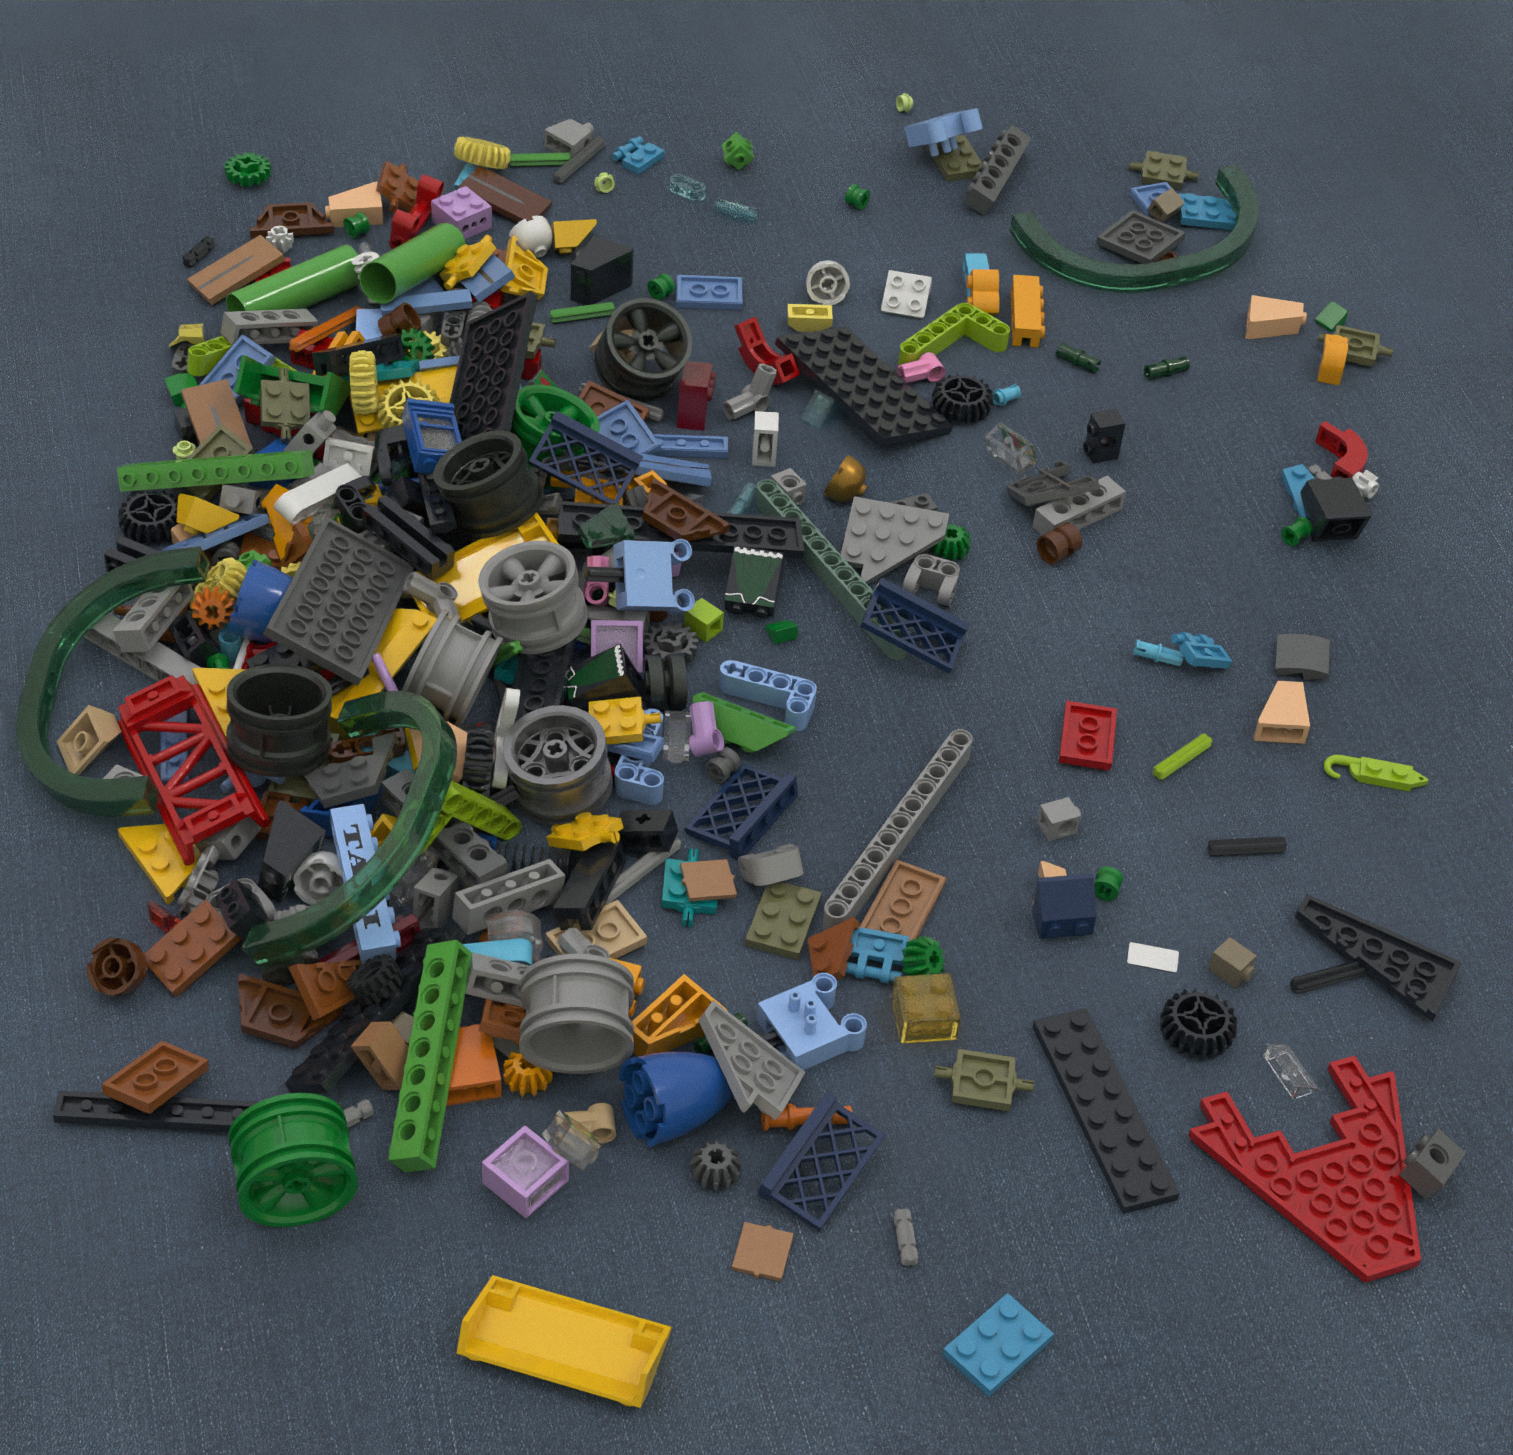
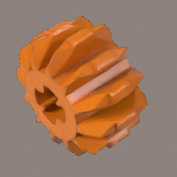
[191,585,235,630]

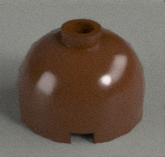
[86,937,148,996]

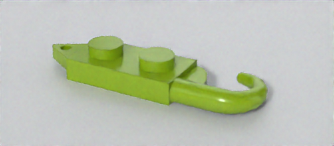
[1323,755,1429,792]

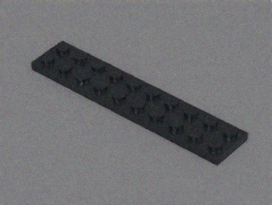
[557,501,804,558]
[512,547,594,723]

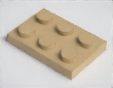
[546,900,647,959]

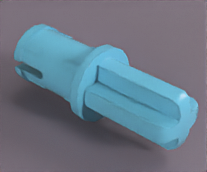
[1133,639,1184,666]

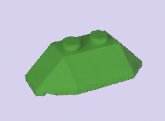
[692,692,797,753]

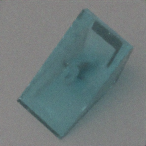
[800,390,842,430]

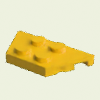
[500,235,548,300]
[192,668,246,735]
[118,824,202,904]

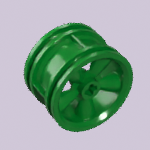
[510,385,600,489]
[228,1093,358,1227]

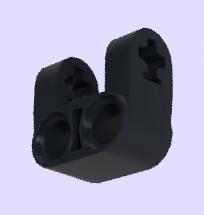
[333,476,378,534]

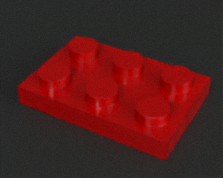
[1059,701,1117,771]

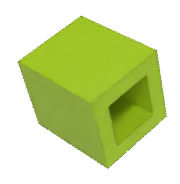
[684,598,724,643]

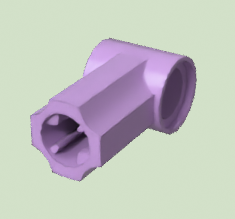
[689,701,724,757]

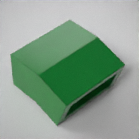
[164,373,198,407]

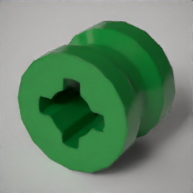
[845,184,870,210]
[343,212,370,239]
[647,273,675,300]
[1094,866,1124,901]

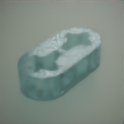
[669,174,706,201]

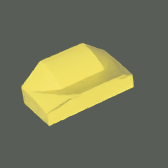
[787,304,833,332]
[169,323,205,347]

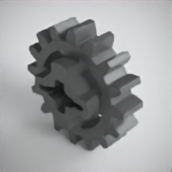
[643,621,699,666]

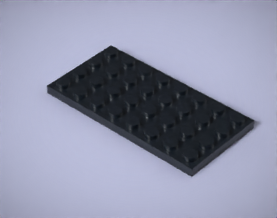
[450,291,538,441]
[775,327,953,446]

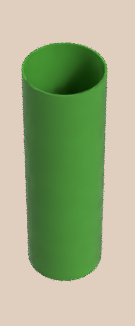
[360,223,466,304]
[226,244,360,312]

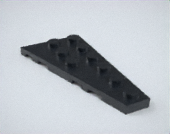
[1295,894,1462,1022]

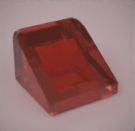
[147,900,182,934]

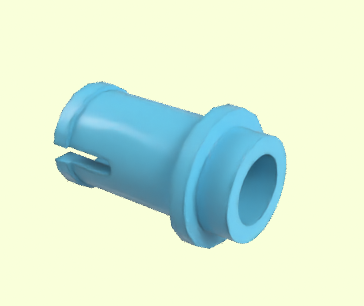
[992,384,1021,406]

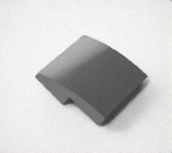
[1275,634,1331,680]

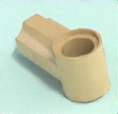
[556,1103,616,1143]

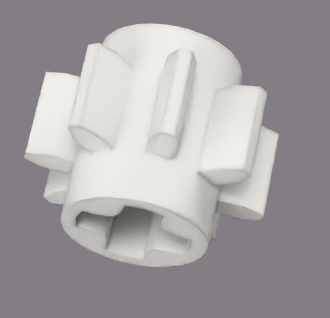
[266,226,294,253]
[1352,470,1379,498]

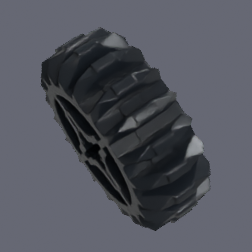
[932,373,993,425]
[118,489,179,546]
[463,729,495,798]
[1160,988,1237,1061]

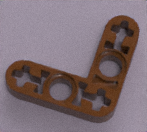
[329,696,406,764]

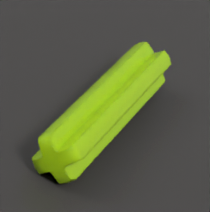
[1152,733,1212,780]

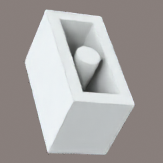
[752,411,779,467]

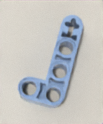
[719,660,817,731]
[614,709,664,805]

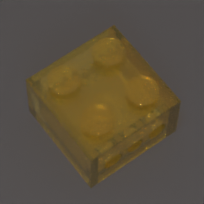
[891,973,961,1043]

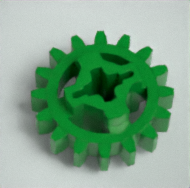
[224,152,271,187]
[388,328,435,372]

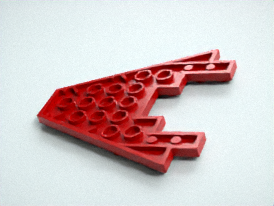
[1188,1055,1421,1283]

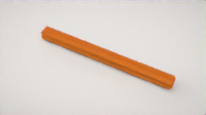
[289,306,364,352]

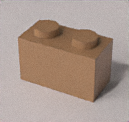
[351,1022,409,1090]

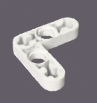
[491,688,520,789]

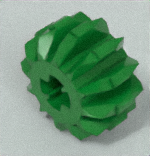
[931,524,971,562]
[901,936,946,985]

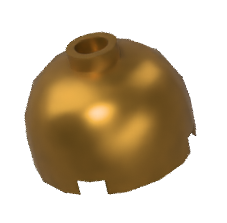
[824,455,867,503]

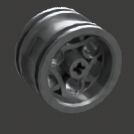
[503,705,613,827]

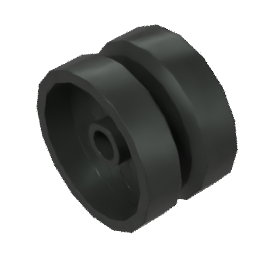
[644,653,687,710]

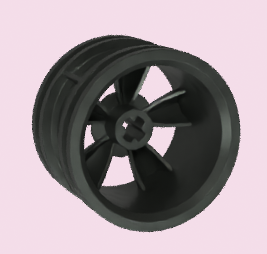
[594,298,693,402]
[226,664,332,777]

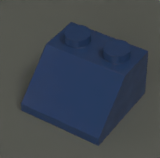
[1032,873,1096,939]

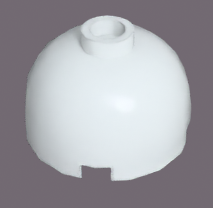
[509,216,553,258]
[806,260,850,305]
[293,851,344,907]

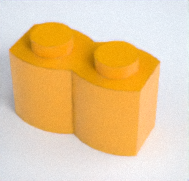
[966,269,999,316]

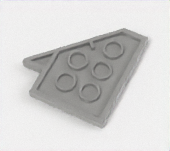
[841,496,949,585]
[698,1000,805,1120]

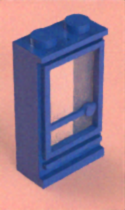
[401,398,462,474]

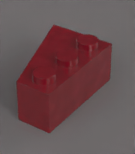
[677,361,716,431]

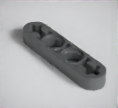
[440,288,467,347]

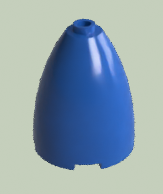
[227,559,293,643]
[619,1052,734,1147]

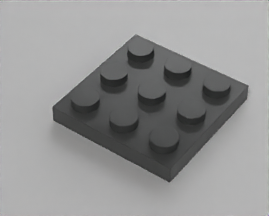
[1096,210,1185,267]

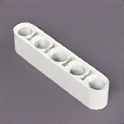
[274,463,362,525]

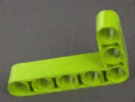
[898,303,1010,366]
[186,336,297,376]
[392,777,522,857]

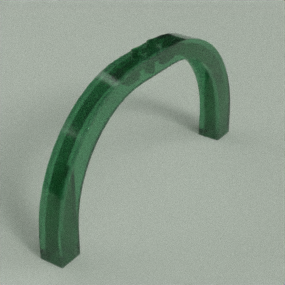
[1010,164,1259,293]
[16,546,210,817]
[242,691,457,966]

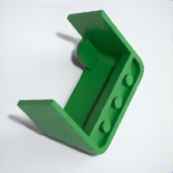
[234,355,351,417]

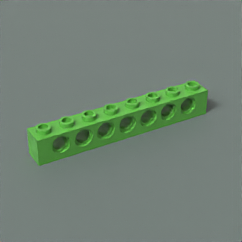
[117,449,315,492]
[388,940,472,1173]

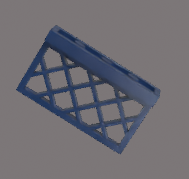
[528,411,643,505]
[860,578,970,674]
[685,764,798,860]
[758,1092,885,1232]

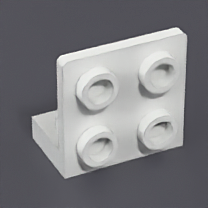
[881,270,932,319]
[323,437,379,477]

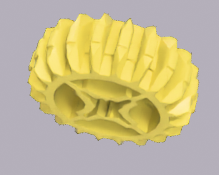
[454,136,511,169]
[349,350,378,415]
[377,378,441,429]
[189,557,248,611]

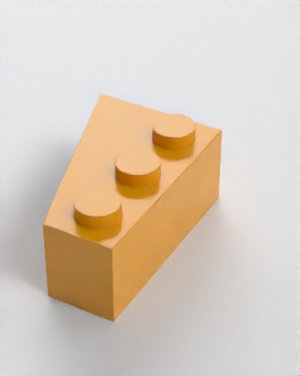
[261,484,319,560]
[632,974,727,1056]

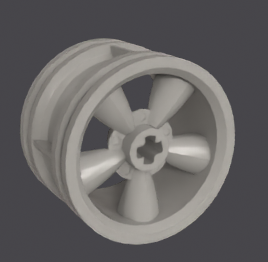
[478,541,588,654]
[400,609,504,726]
[519,954,634,1074]

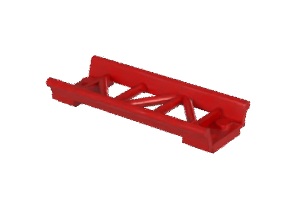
[117,675,271,866]

